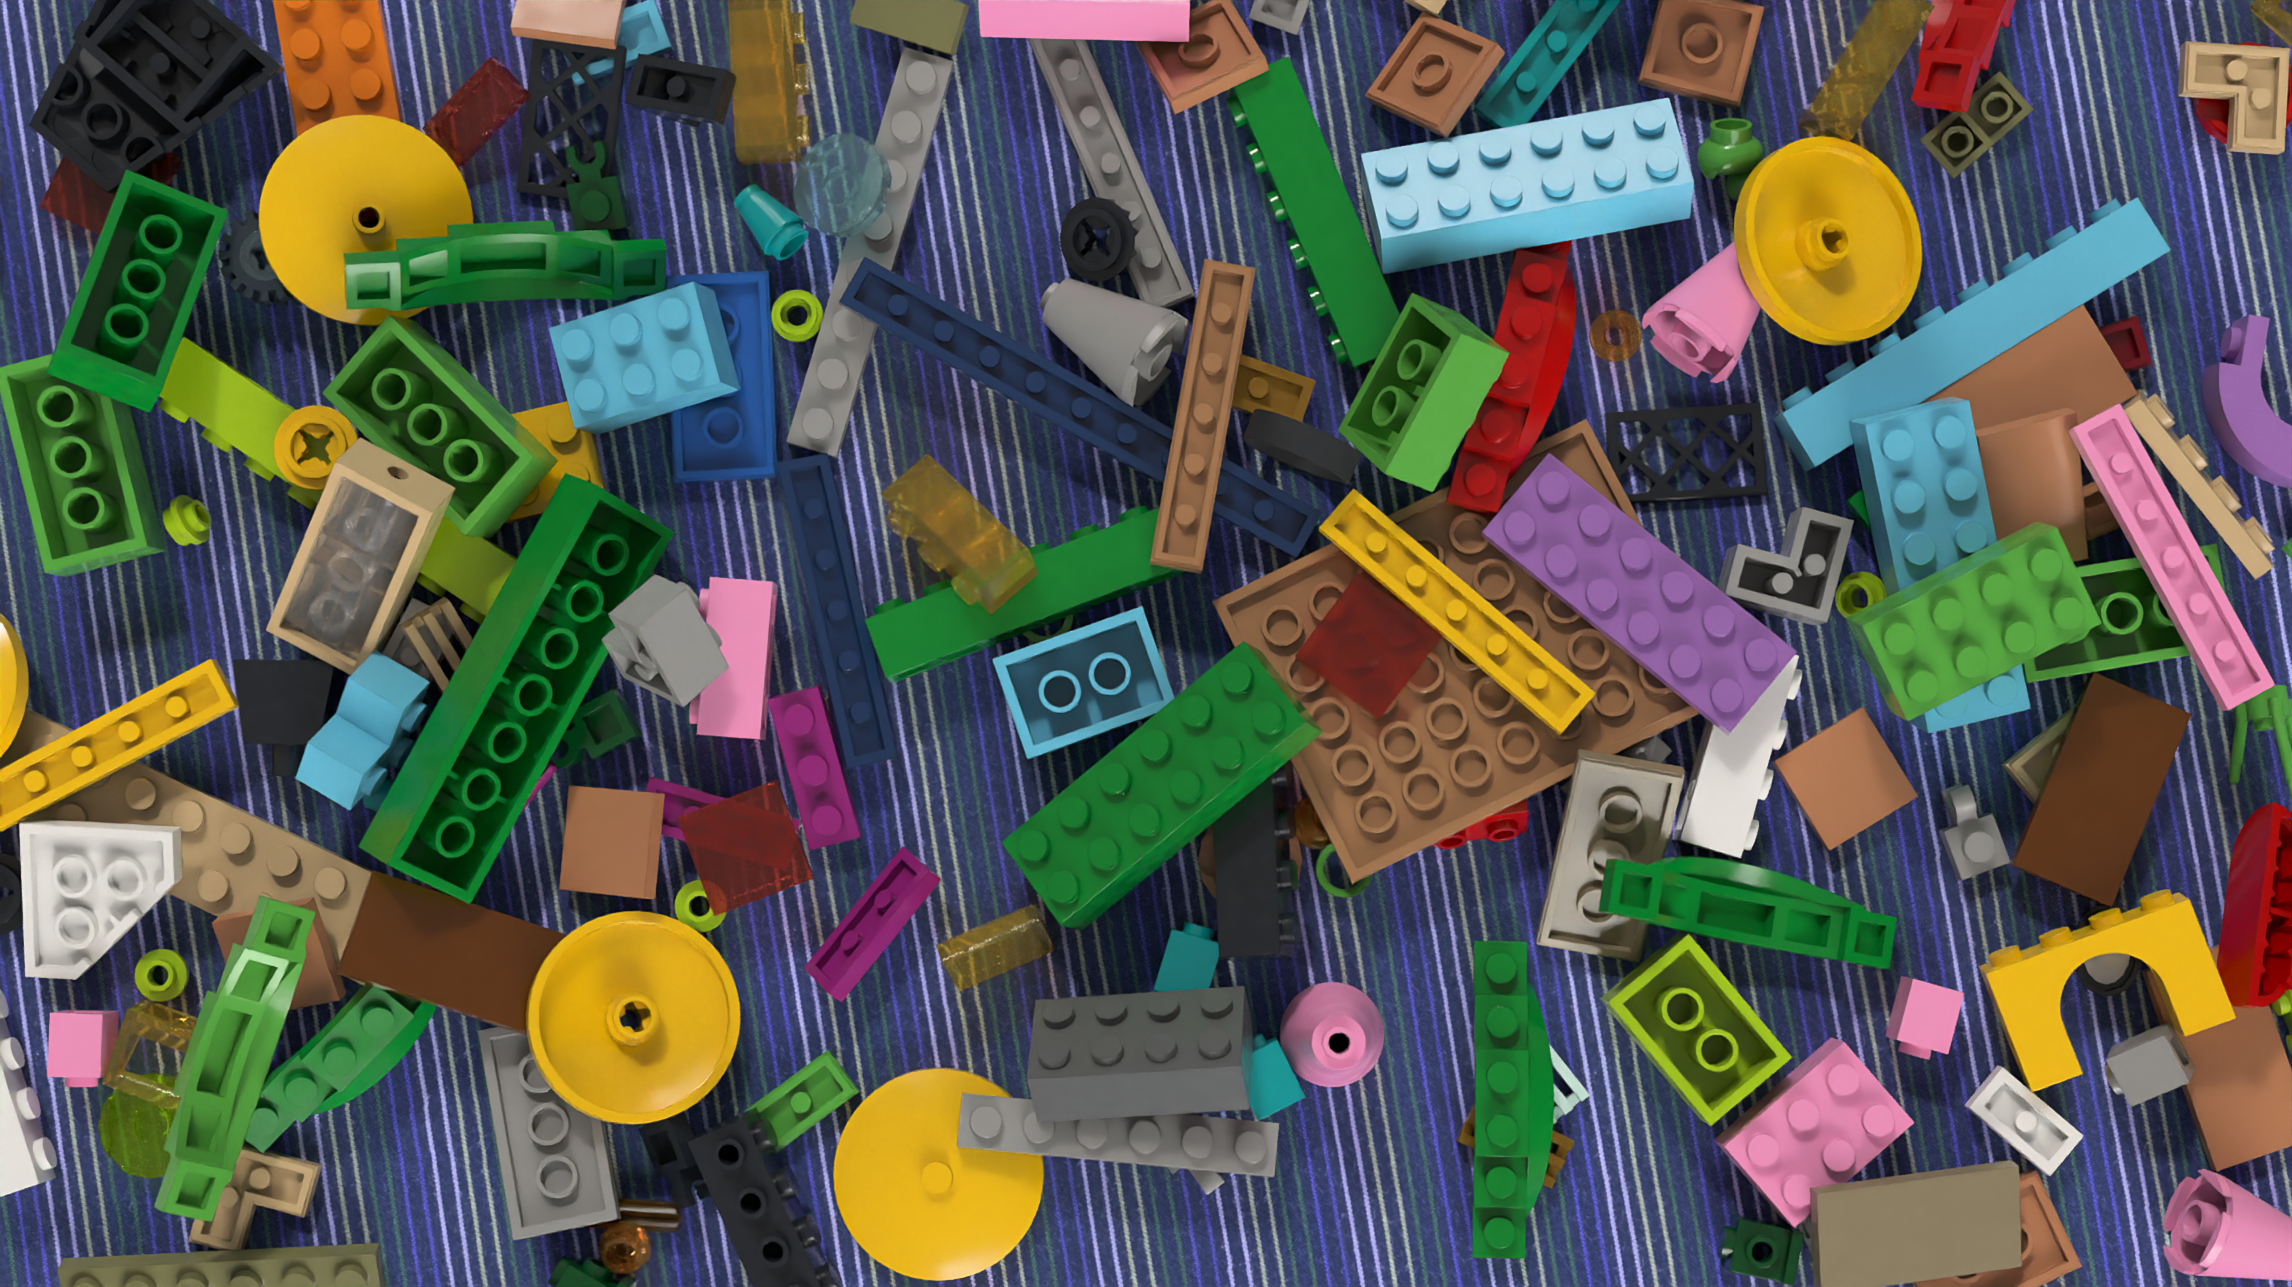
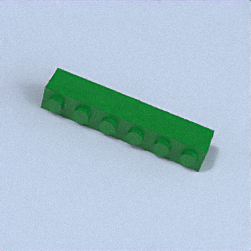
[1225,56,1400,374]
[864,506,1183,684]

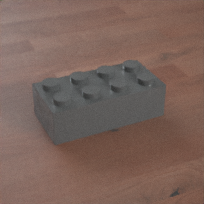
[1027,986,1253,1122]

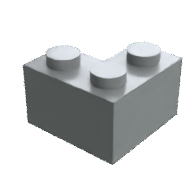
[1717,507,1854,626]
[601,574,729,707]

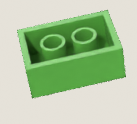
[1338,293,1510,492]

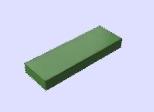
[744,1049,860,1152]

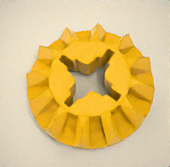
[274,405,359,490]

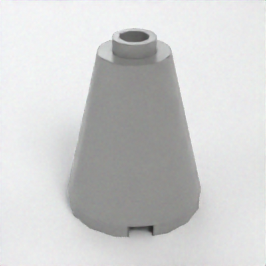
[1040,278,1189,407]

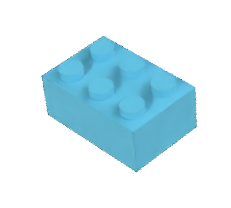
[549,281,741,435]
[992,606,1174,760]

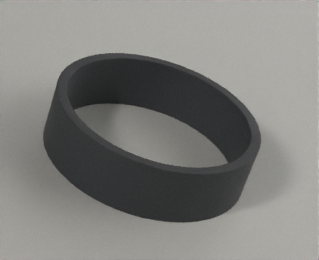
[1242,409,1361,485]

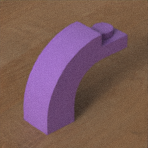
[2202,314,2292,489]

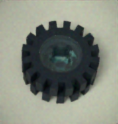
[218,210,299,307]

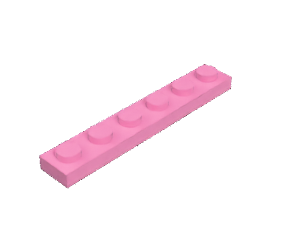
[2068,403,2275,711]

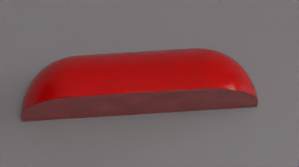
[2216,802,2292,1009]

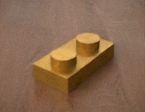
[1231,354,1316,422]

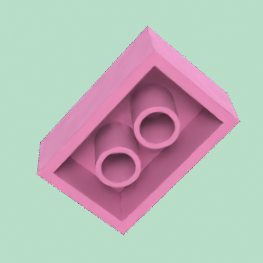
[1714,1037,1914,1227]

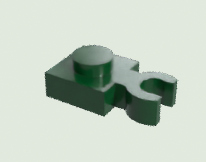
[566,141,630,231]
[554,689,643,768]

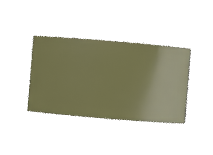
[849,0,970,56]
[1919,71,2034,179]

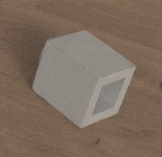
[2104,1021,2195,1107]

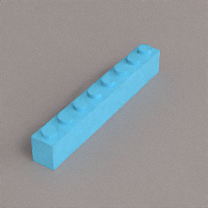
[1772,197,2170,472]

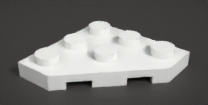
[19,819,182,980]

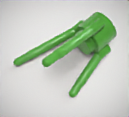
[2229,685,2292,799]

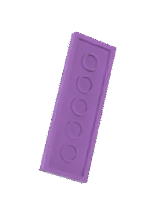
[1481,453,1797,735]

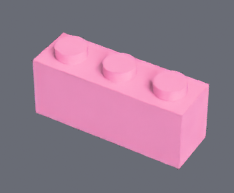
[689,577,778,740]

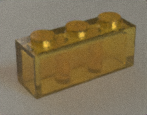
[728,0,812,165]
[1796,0,1935,142]
[880,454,1038,614]

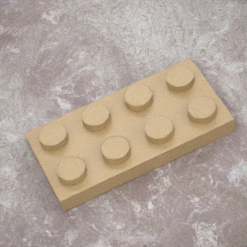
[2123,389,2275,580]

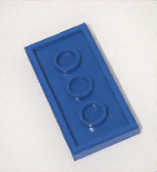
[665,271,779,484]

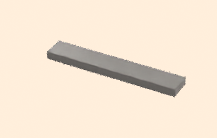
[1027,38,1195,309]

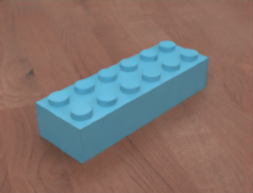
[1361,98,1694,275]
[1849,397,2031,733]

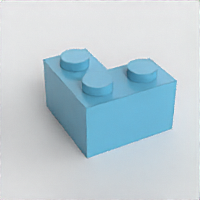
[296,650,430,810]

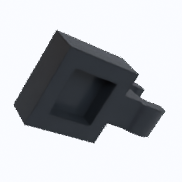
[639,1112,711,1210]

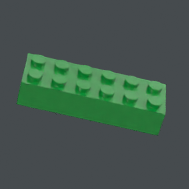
[1001,641,1323,931]

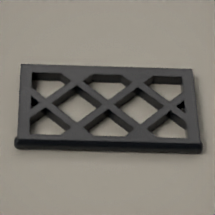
[517,38,627,199]
[1604,402,1769,505]

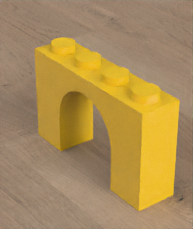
[1978,889,2236,1092]

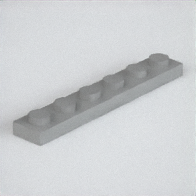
[957,1093,1279,1177]

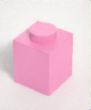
[1885,976,1964,1060]
[47,1010,119,1087]

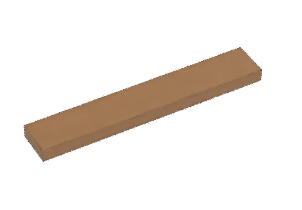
[1149,259,1256,574]

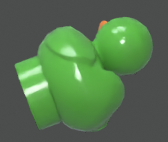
[1697,118,1764,202]

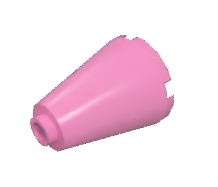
[1642,242,1761,383]
[1280,982,1384,1087]
[2163,1169,2292,1281]

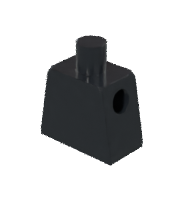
[233,659,346,776]

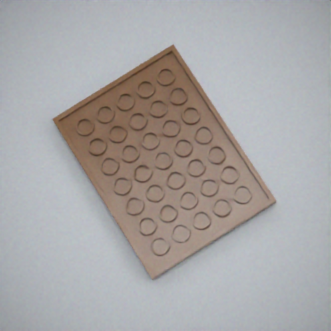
[1212,419,1700,884]

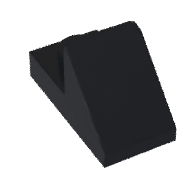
[625,53,737,128]

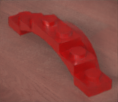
[1911,0,2016,113]
[1445,240,1576,517]

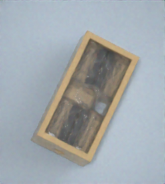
[266,438,456,675]

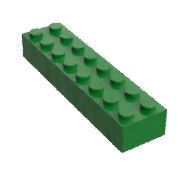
[358,473,674,904]

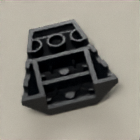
[29,0,285,194]

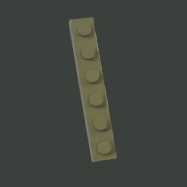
[58,1243,386,1287]

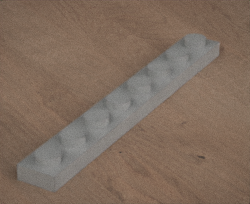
[786,47,955,459]

